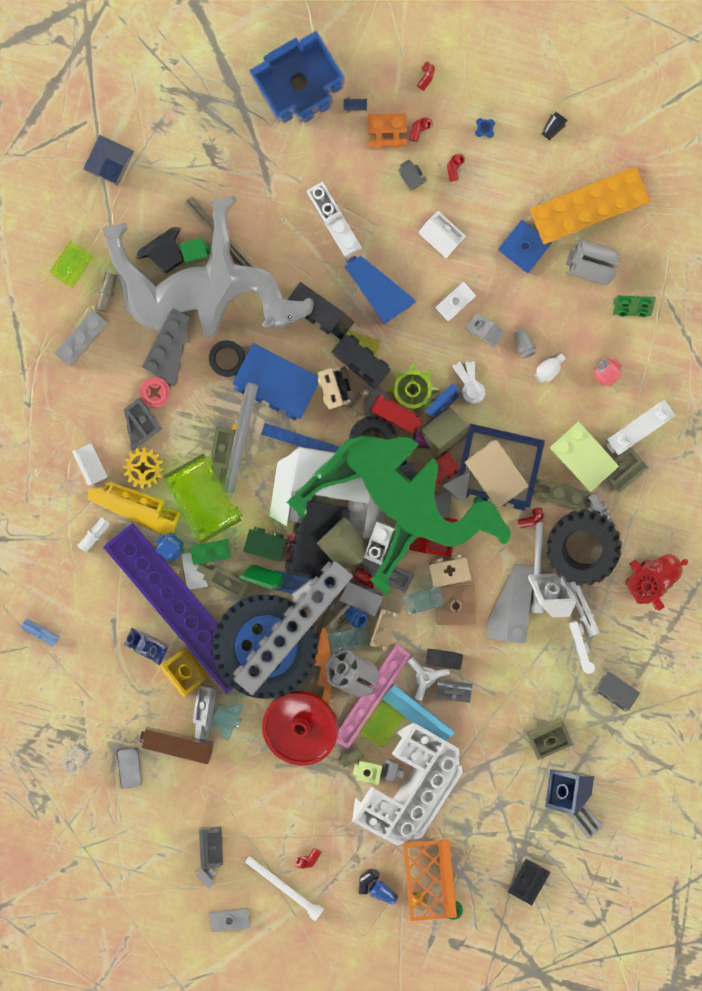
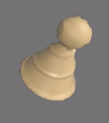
[348,388,370,418]

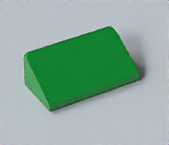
[240,565,284,590]

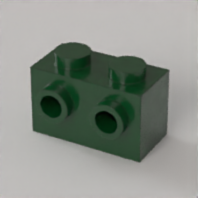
[243,526,287,562]

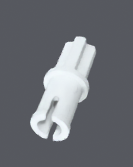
[77,517,110,553]

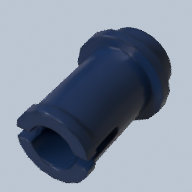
[343,97,367,112]

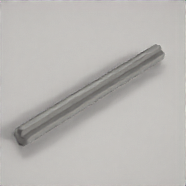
[223,383,258,493]

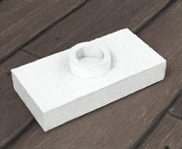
[435,282,476,322]

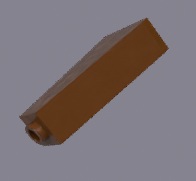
[139,727,214,764]

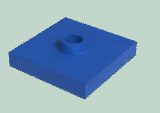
[498,220,552,274]
[426,383,461,418]

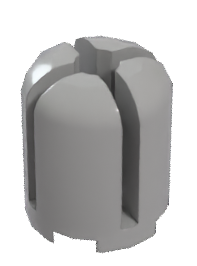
[566,237,620,285]
[325,650,379,697]

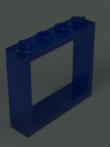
[457,423,545,511]

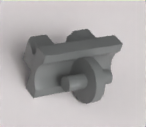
[436,679,473,703]

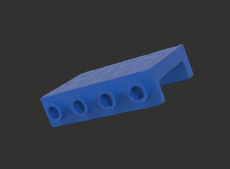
[232,343,319,420]

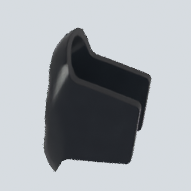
[136,227,184,273]

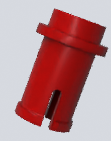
[352,568,374,589]

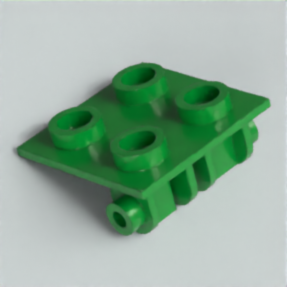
[613,295,656,317]

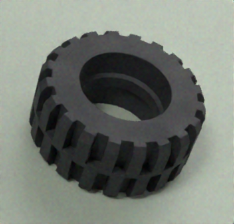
[546,509,622,586]

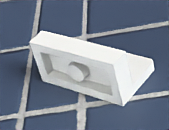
[419,211,466,258]
[72,443,108,486]

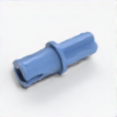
[21,619,59,647]

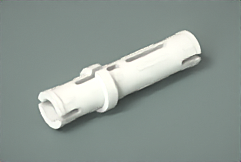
[568,581,600,637]

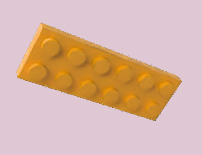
[529,166,651,245]

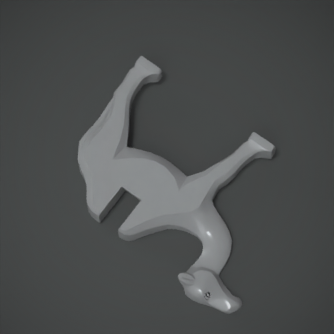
[102,196,314,343]

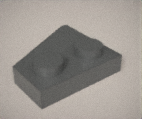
[124,398,163,451]

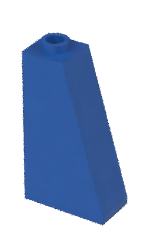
[345,255,416,324]

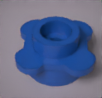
[475,118,495,138]

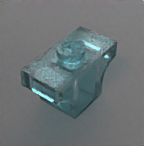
[402,586,444,615]
[327,625,369,653]
[211,701,245,741]

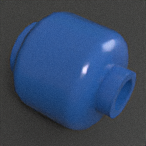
[156,533,185,561]

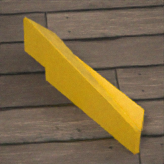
[87,482,182,535]

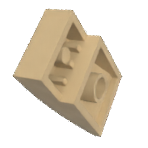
[464,439,529,509]

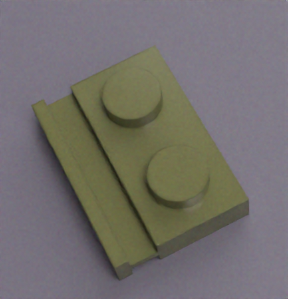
[607,447,649,493]

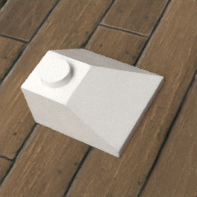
[528,573,576,618]

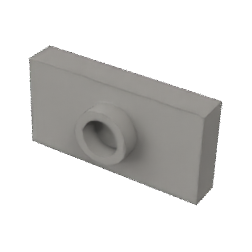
[209,908,250,932]

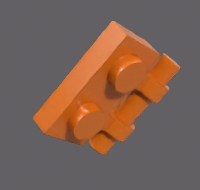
[368,113,407,149]

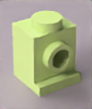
[353,760,382,785]

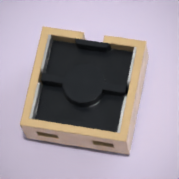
[318,366,356,409]

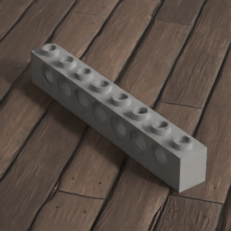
[233,561,353,695]

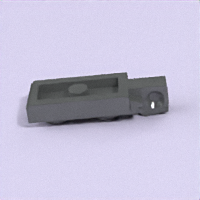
[361,558,414,593]

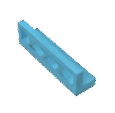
[382,683,455,741]

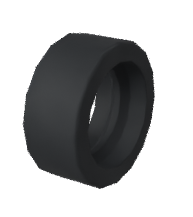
[209,340,245,377]
[425,649,463,670]

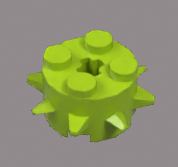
[386,363,439,413]

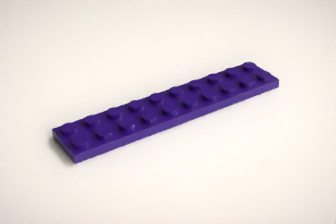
[103,522,255,694]

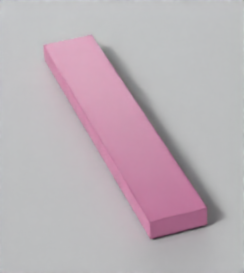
[336,644,412,750]

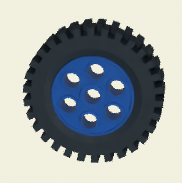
[212,594,318,699]

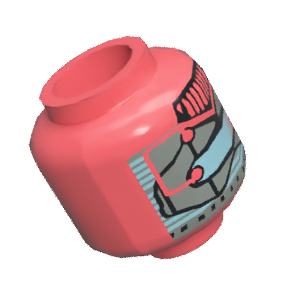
[594,358,622,386]

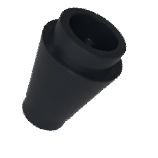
[541,111,568,141]

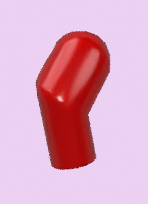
[417,61,435,91]
[518,507,544,529]

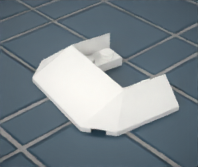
[270,447,386,539]
[352,723,463,846]

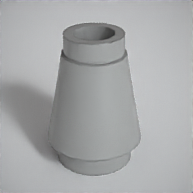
[514,329,536,359]

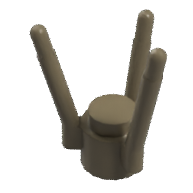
[321,585,350,632]

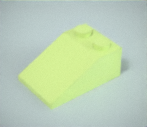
[550,422,619,493]

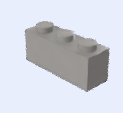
[54,310,109,367]

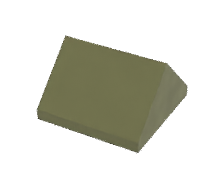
[419,406,468,459]
[317,517,369,569]
[526,718,573,760]

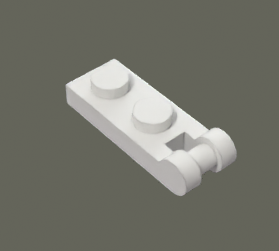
[568,620,595,674]

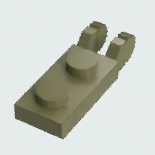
[532,479,589,510]

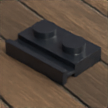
[507,858,551,906]

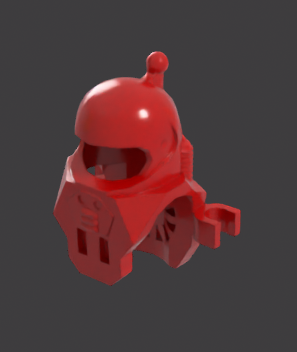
[625,554,688,611]

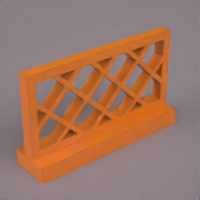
[403,839,457,921]

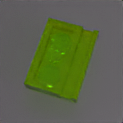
[49,241,94,288]
[360,701,404,748]

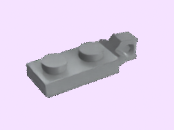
[192,685,217,740]

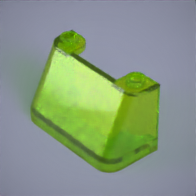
[163,453,243,544]

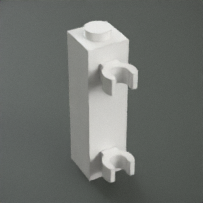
[606,400,676,455]

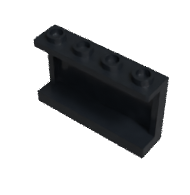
[285,500,351,585]

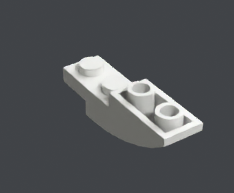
[306,181,362,258]

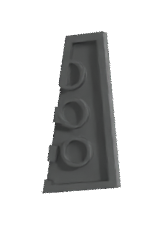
[142,308,190,387]

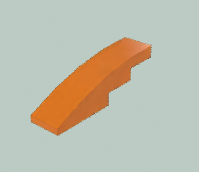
[315,626,331,705]

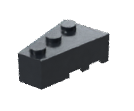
[287,282,354,340]
[331,334,391,390]

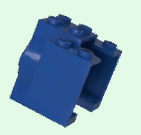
[249,30,345,123]

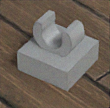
[380,758,405,782]
[195,868,218,889]

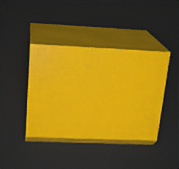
[160,647,209,697]

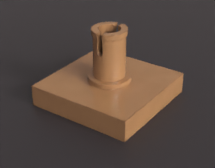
[435,585,475,625]

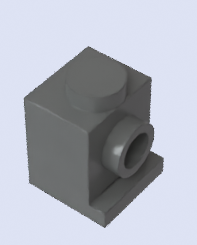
[398,159,427,191]

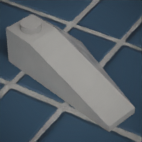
[486,564,534,644]

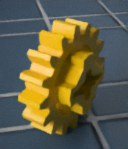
[122,447,165,489]

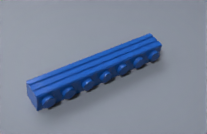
[261,423,339,453]

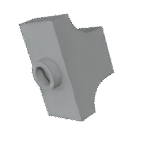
[465,313,505,348]

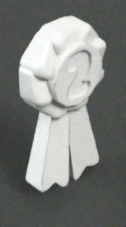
[452,361,486,405]

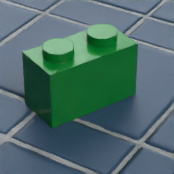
[180,237,211,266]
[190,539,231,565]

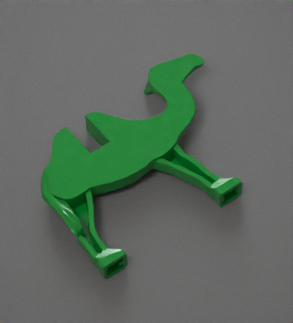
[286,436,511,595]

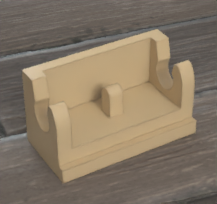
[369,608,400,650]

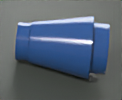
[341,603,368,628]
[369,880,398,905]

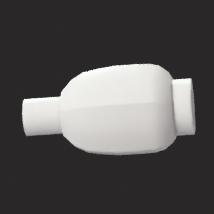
[534,353,566,383]

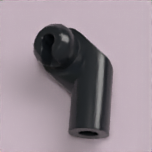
[359,869,379,894]

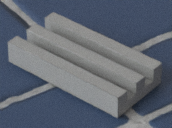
[568,804,603,839]

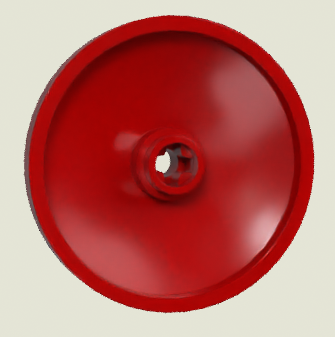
[262,691,339,766]

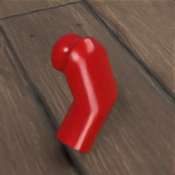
[409,117,433,142]
[447,154,465,182]
[294,848,322,869]

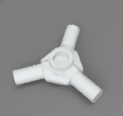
[407,657,450,701]

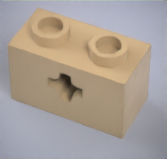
[429,554,471,587]

